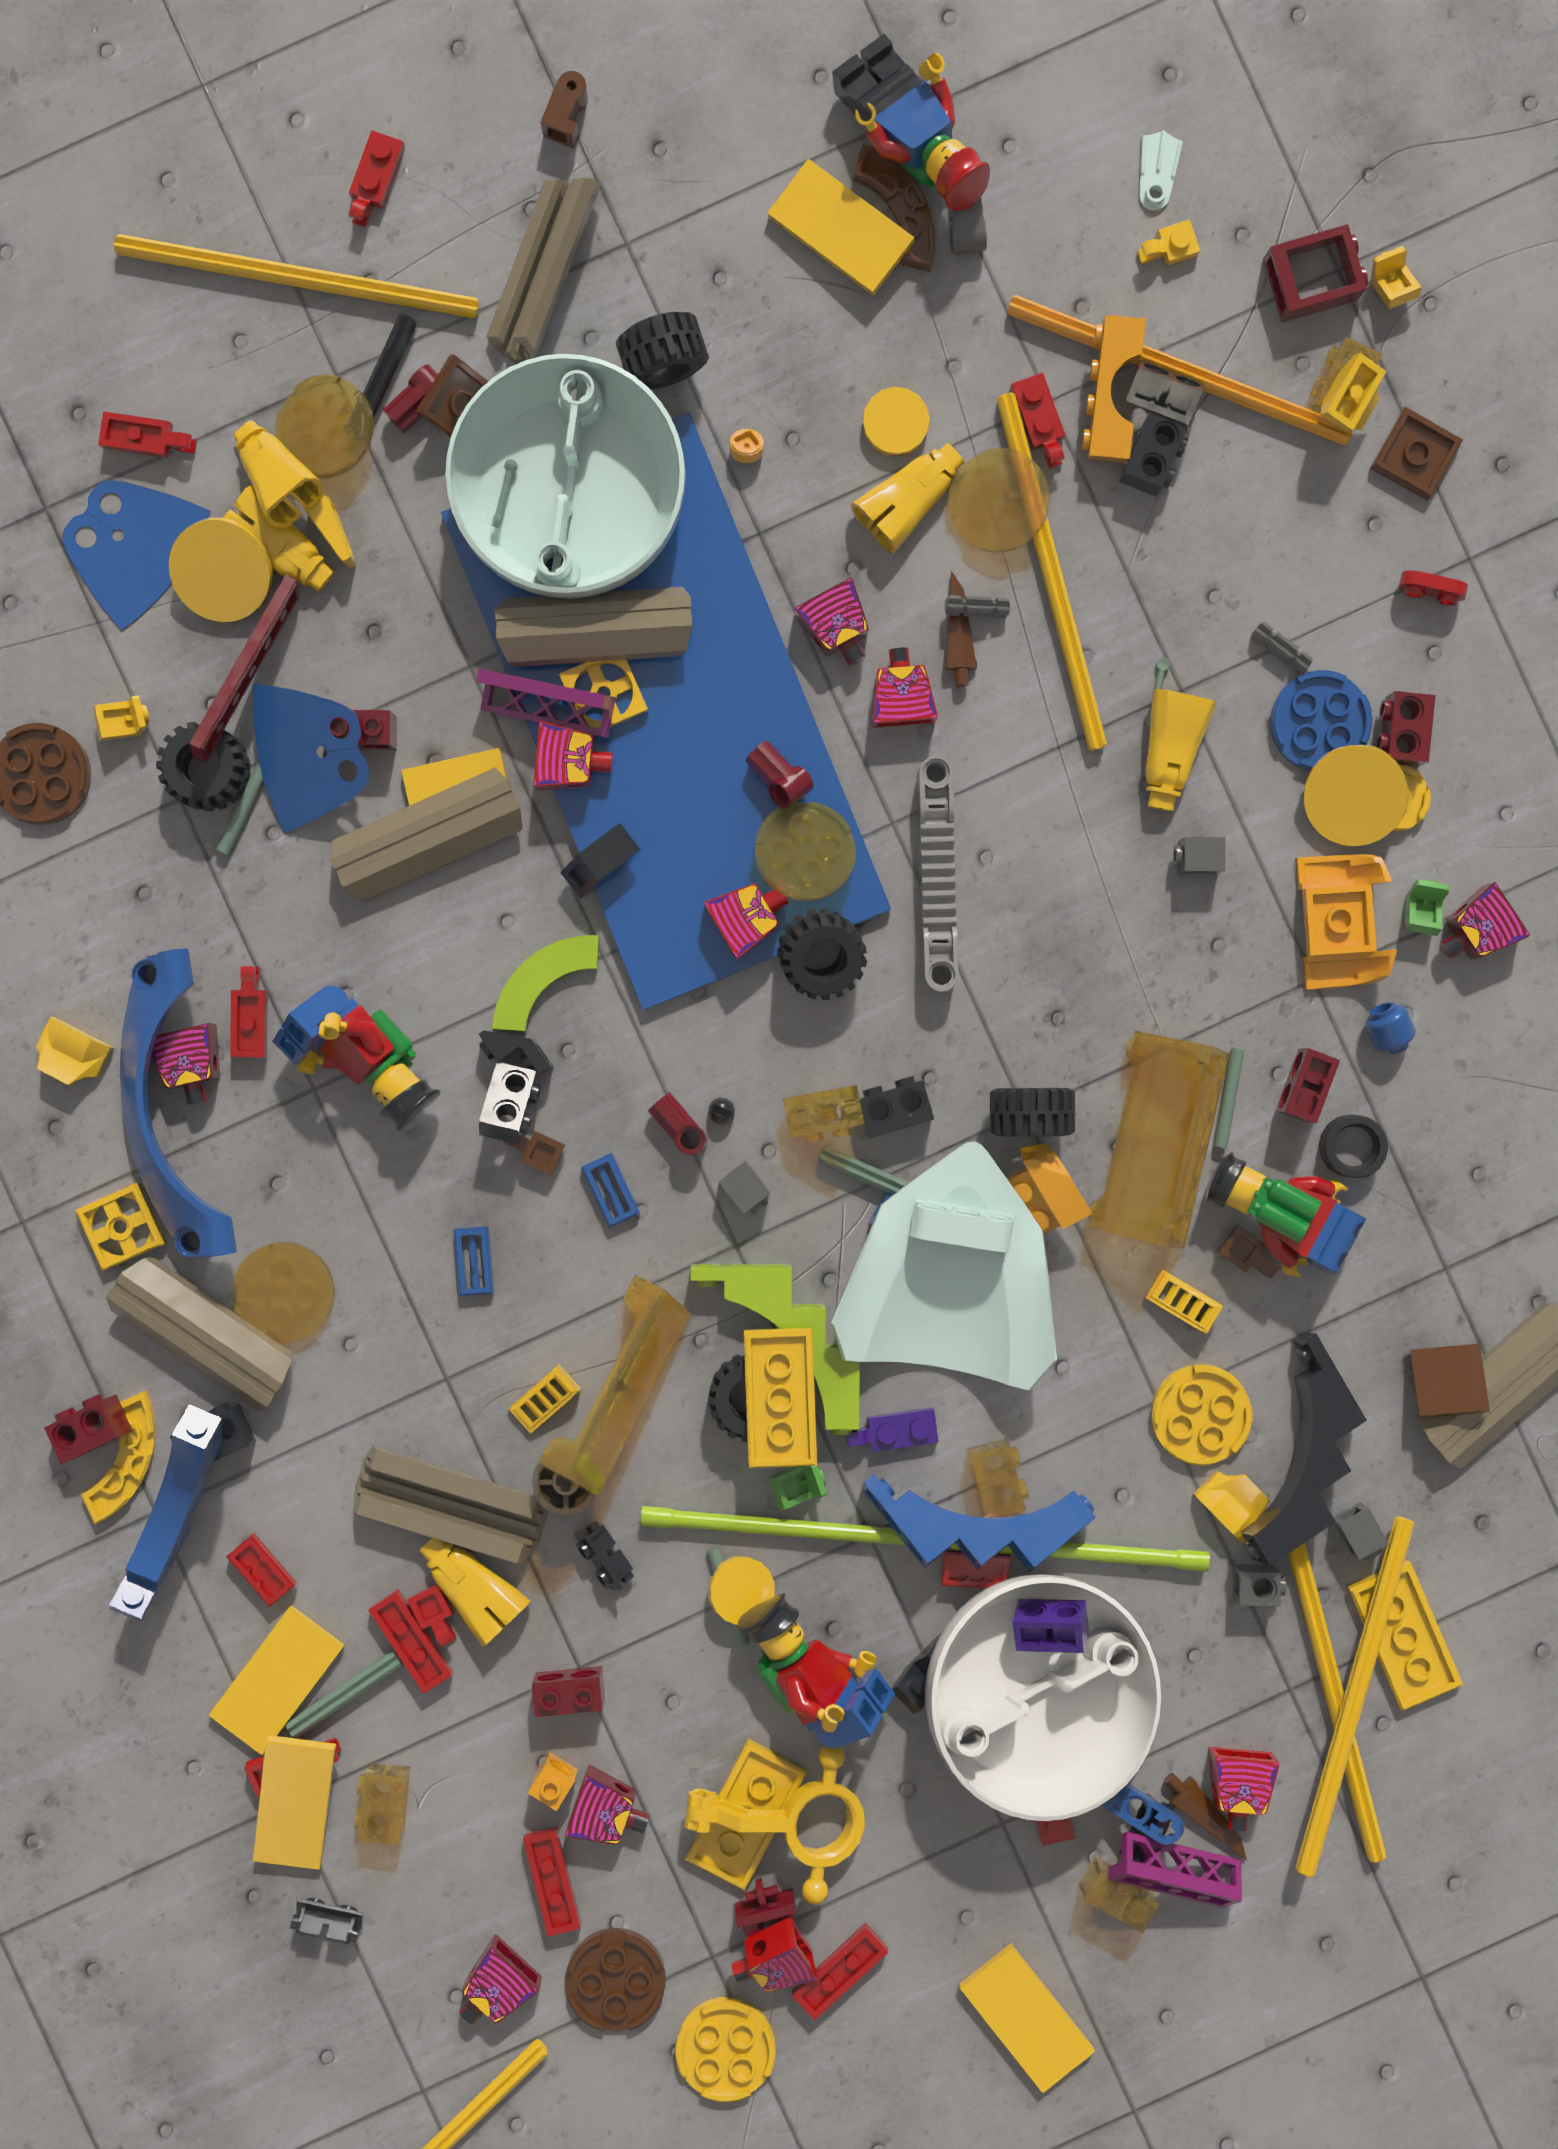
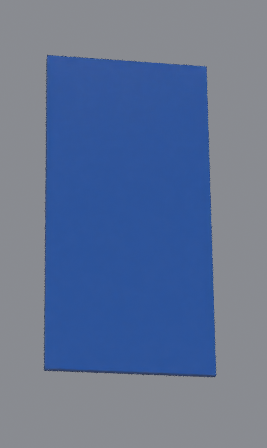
[441,412,891,1010]

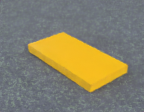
[767,159,915,296]
[744,1328,817,1468]
[1347,1560,1463,1711]
[208,1605,345,1755]
[253,1735,336,1870]
[685,1738,807,1891]
[959,1943,1095,2093]

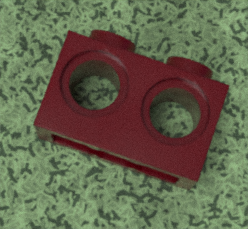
[1376,691,1436,767]
[330,710,397,750]
[1276,1048,1340,1124]
[44,1394,133,1465]
[532,1666,605,1717]

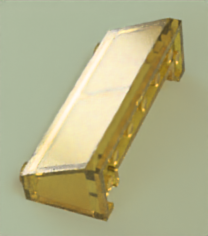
[1088,1031,1229,1249]
[537,1275,691,1497]

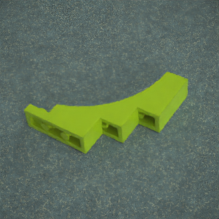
[691,1264,860,1435]

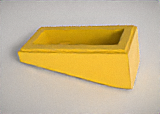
[304,495,356,569]
[1145,1269,1223,1334]
[508,1364,581,1434]

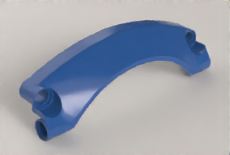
[120,948,237,1258]

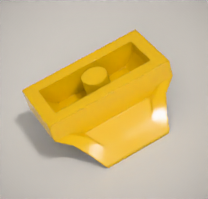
[1320,353,1386,432]
[36,1017,114,1085]
[1193,1470,1270,1544]

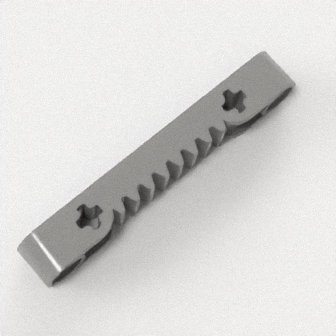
[917,755,959,993]

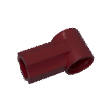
[382,364,438,434]
[746,741,813,809]
[648,1092,708,1155]

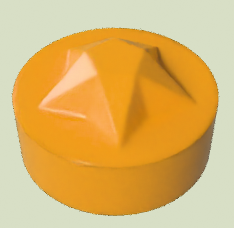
[730,429,763,463]

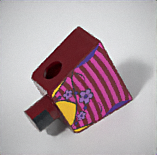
[794,577,869,666]
[1440,882,1530,959]
[151,1023,220,1105]
[565,1764,650,1845]
[459,1934,542,2025]

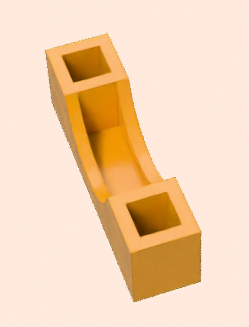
[1082,315,1146,463]

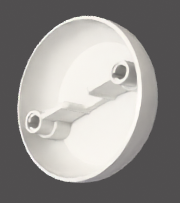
[925,1574,1161,1821]

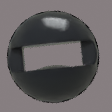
[708,1098,735,1124]

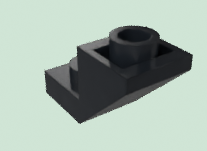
[560,823,641,899]
[479,1030,553,1074]
[892,1633,942,1714]

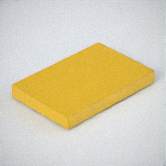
[401,748,508,806]

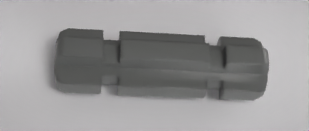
[944,595,1010,618]
[1251,622,1313,674]

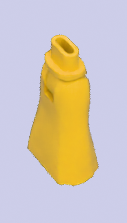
[234,421,324,528]
[850,443,965,554]
[223,485,335,593]
[1145,689,1217,812]
[419,1538,531,1647]

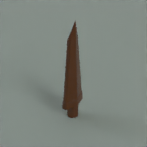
[944,571,977,687]
[1164,1773,1247,1861]

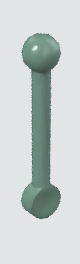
[491,459,518,528]
[1145,658,1170,727]

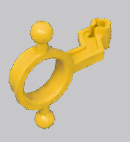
[684,1746,865,1905]

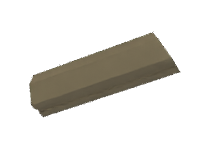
[486,178,602,364]
[495,587,693,667]
[330,768,523,902]
[106,1258,292,1411]
[1418,1303,1558,1469]
[354,1446,548,1564]

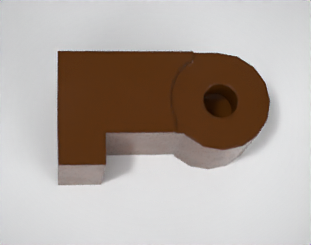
[540,71,588,149]

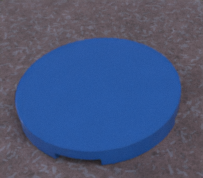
[1270,670,1373,771]

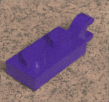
[846,1407,939,1452]

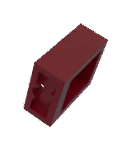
[1263,224,1368,323]

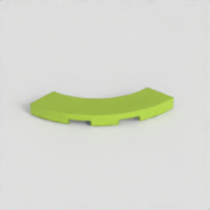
[492,935,600,1031]

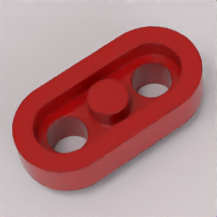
[1399,570,1468,606]

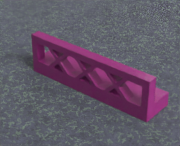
[476,668,616,738]
[1108,1832,1242,1908]

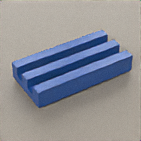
[581,1153,640,1228]
[454,1226,494,1296]

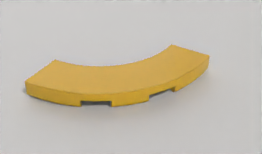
[81,1390,157,1525]

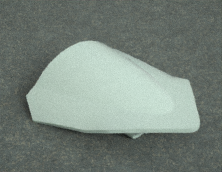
[831,1142,1057,1390]

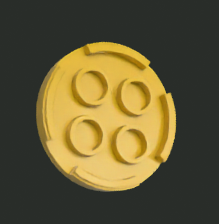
[169,518,273,622]
[1304,745,1408,846]
[1151,1364,1253,1466]
[675,1997,776,2102]

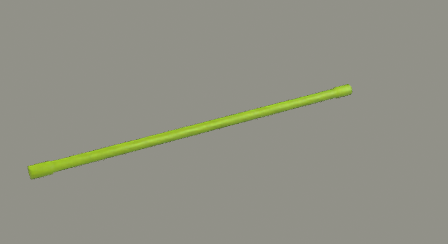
[640,1506,1210,1572]

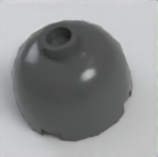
[532,1447,600,1516]

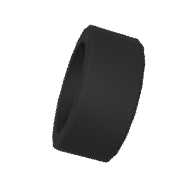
[1319,1114,1388,1179]

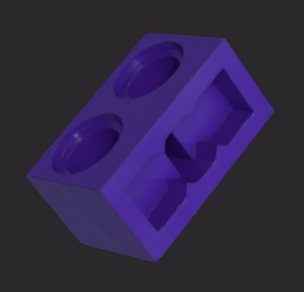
[1012,1599,1089,1653]

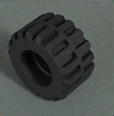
[616,312,709,389]
[156,721,251,811]
[778,908,867,1000]
[990,1088,1075,1137]
[709,1354,748,1442]

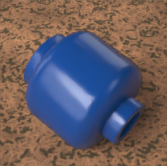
[1365,1002,1416,1054]

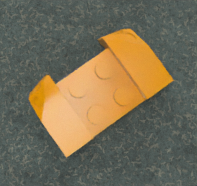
[1296,854,1397,990]
[1006,1144,1093,1236]

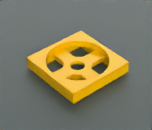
[559,660,648,735]
[75,1182,167,1271]

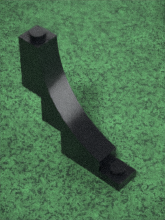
[1241,1332,1367,1566]

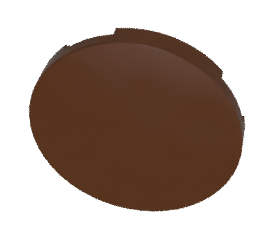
[0,723,91,825]
[565,1928,666,2032]

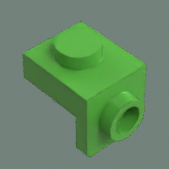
[1405,879,1449,936]
[768,1466,827,1510]

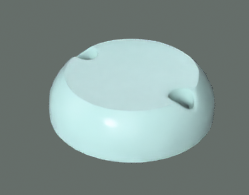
[445,354,686,599]

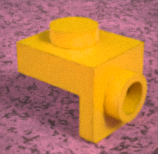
[1370,246,1421,310]
[92,696,149,741]

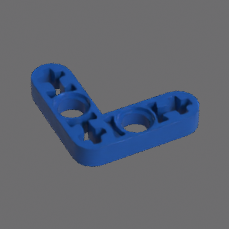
[1101,1772,1184,1845]

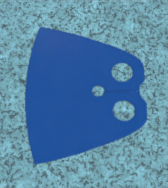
[62,480,211,631]
[253,684,369,833]

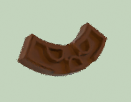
[853,144,935,273]

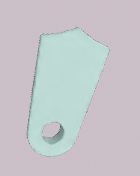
[1139,130,1183,211]

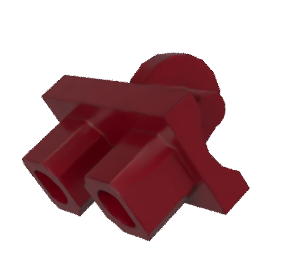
[735,1878,797,1937]

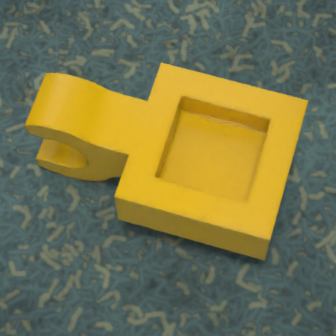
[1137,219,1201,266]

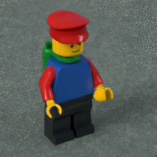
[832,33,990,211]

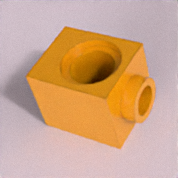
[528,1752,578,1811]

